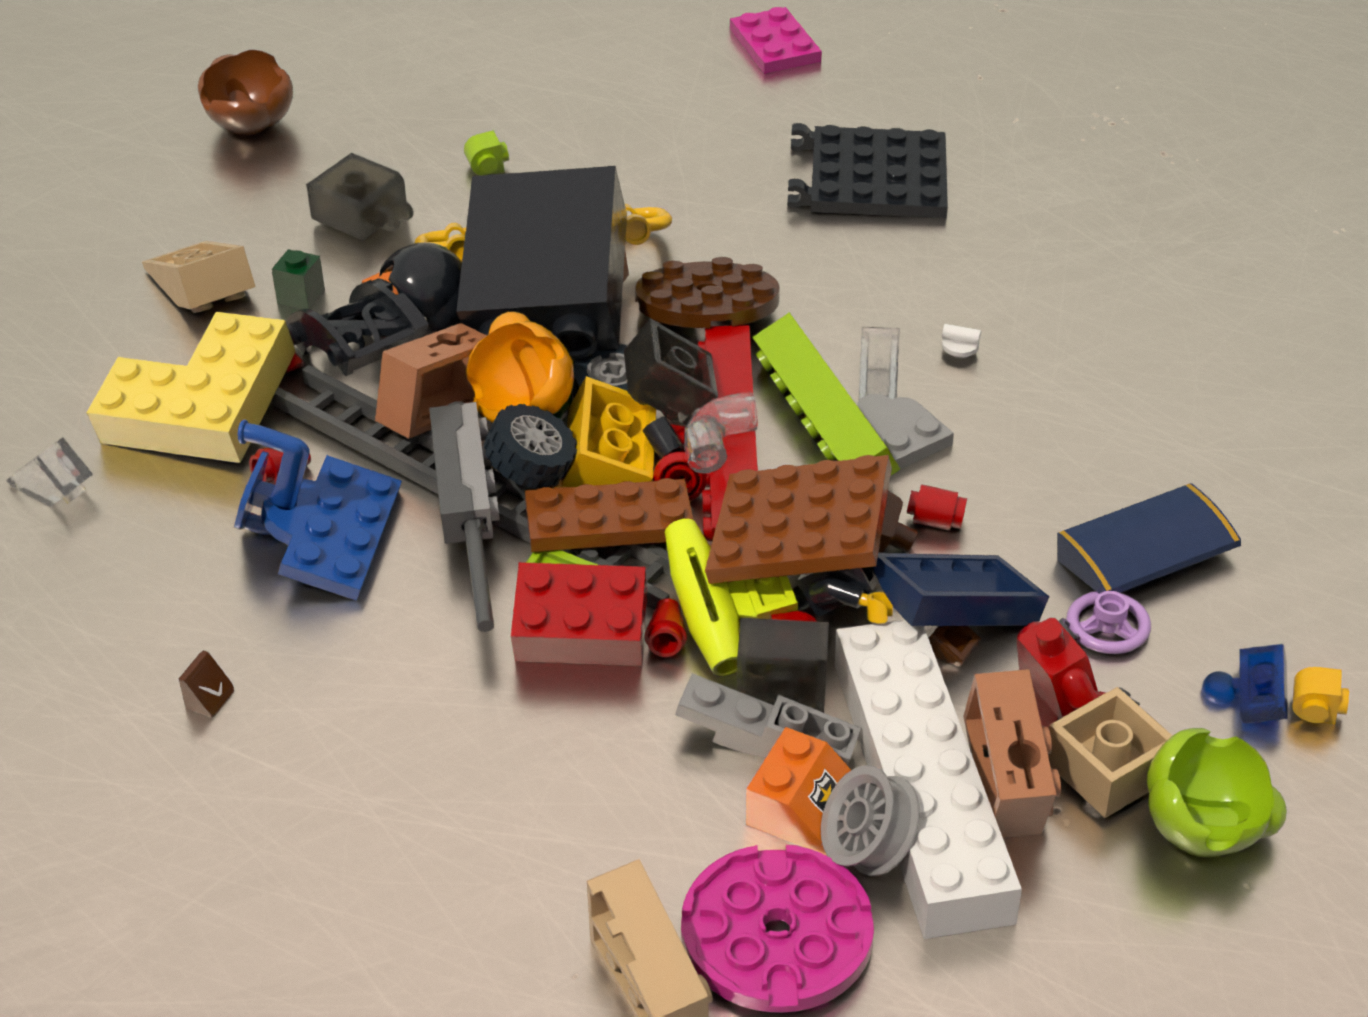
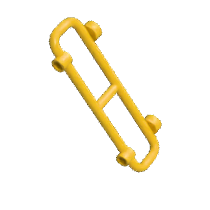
[414,204,672,260]

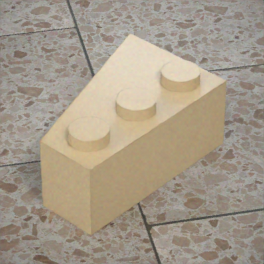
[587,859,713,1017]

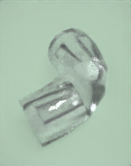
[684,392,758,473]

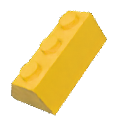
[561,376,657,487]

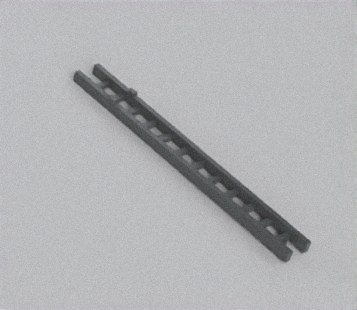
[272,365,671,610]

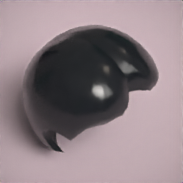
[380,242,462,334]

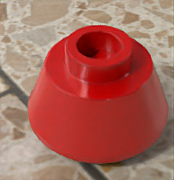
[653,452,707,501]

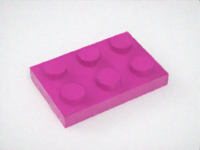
[730,7,822,74]

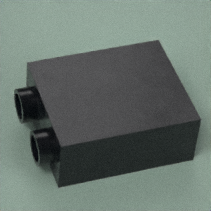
[456,166,627,359]

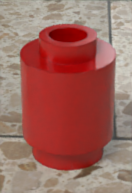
[906,484,968,531]

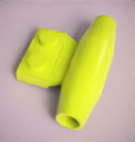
[665,519,798,676]

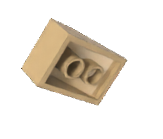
[142,241,256,313]

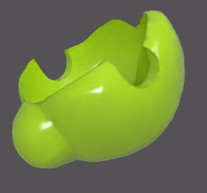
[1147,728,1287,857]

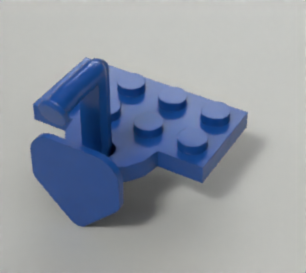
[234,419,402,601]

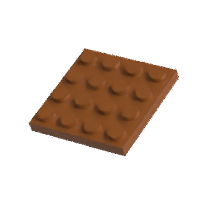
[705,455,892,584]

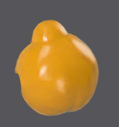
[466,312,574,423]

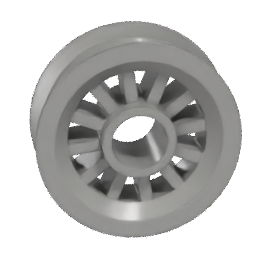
[821,765,920,876]

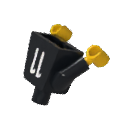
[792,567,893,623]

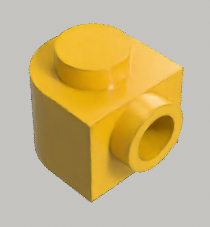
[1292,667,1349,725]

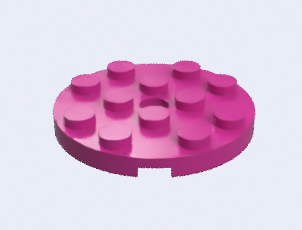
[681,844,874,1013]

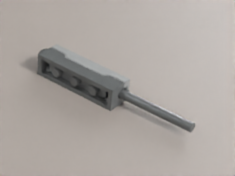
[429,401,500,632]

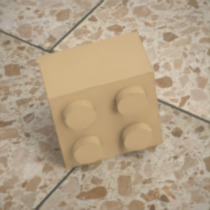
[1048,687,1173,818]

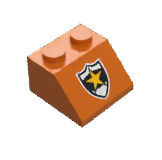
[746,727,851,856]

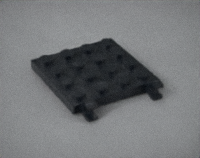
[787,123,948,218]

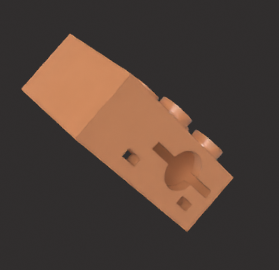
[375,323,487,439]
[963,669,1061,838]

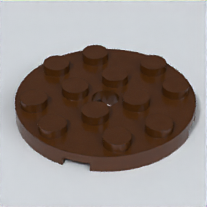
[635,257,780,328]

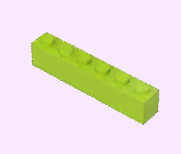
[753,312,901,476]

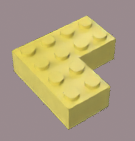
[87,312,296,463]

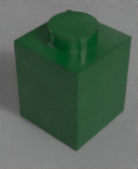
[271,249,325,309]

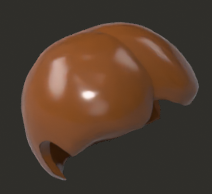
[198,50,293,135]

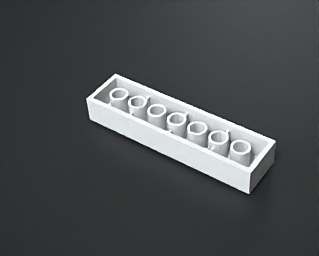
[835,620,1022,939]

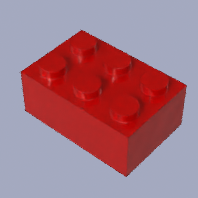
[510,562,648,666]

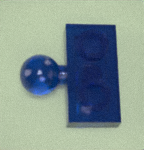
[1202,644,1288,724]

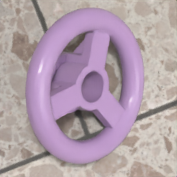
[1066,591,1151,654]

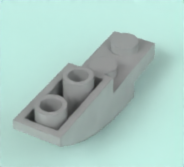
[675,673,861,765]

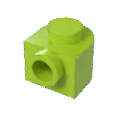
[464,130,509,175]

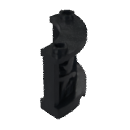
[286,278,429,376]

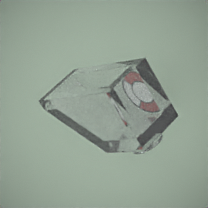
[6,437,93,507]

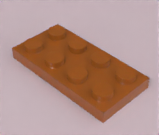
[525,478,694,552]

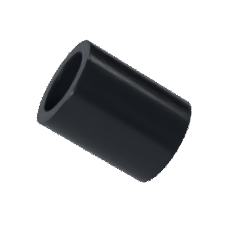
[643,417,684,460]

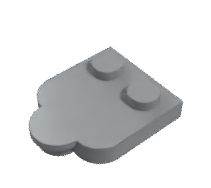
[857,394,954,469]

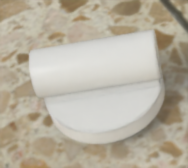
[942,324,981,358]

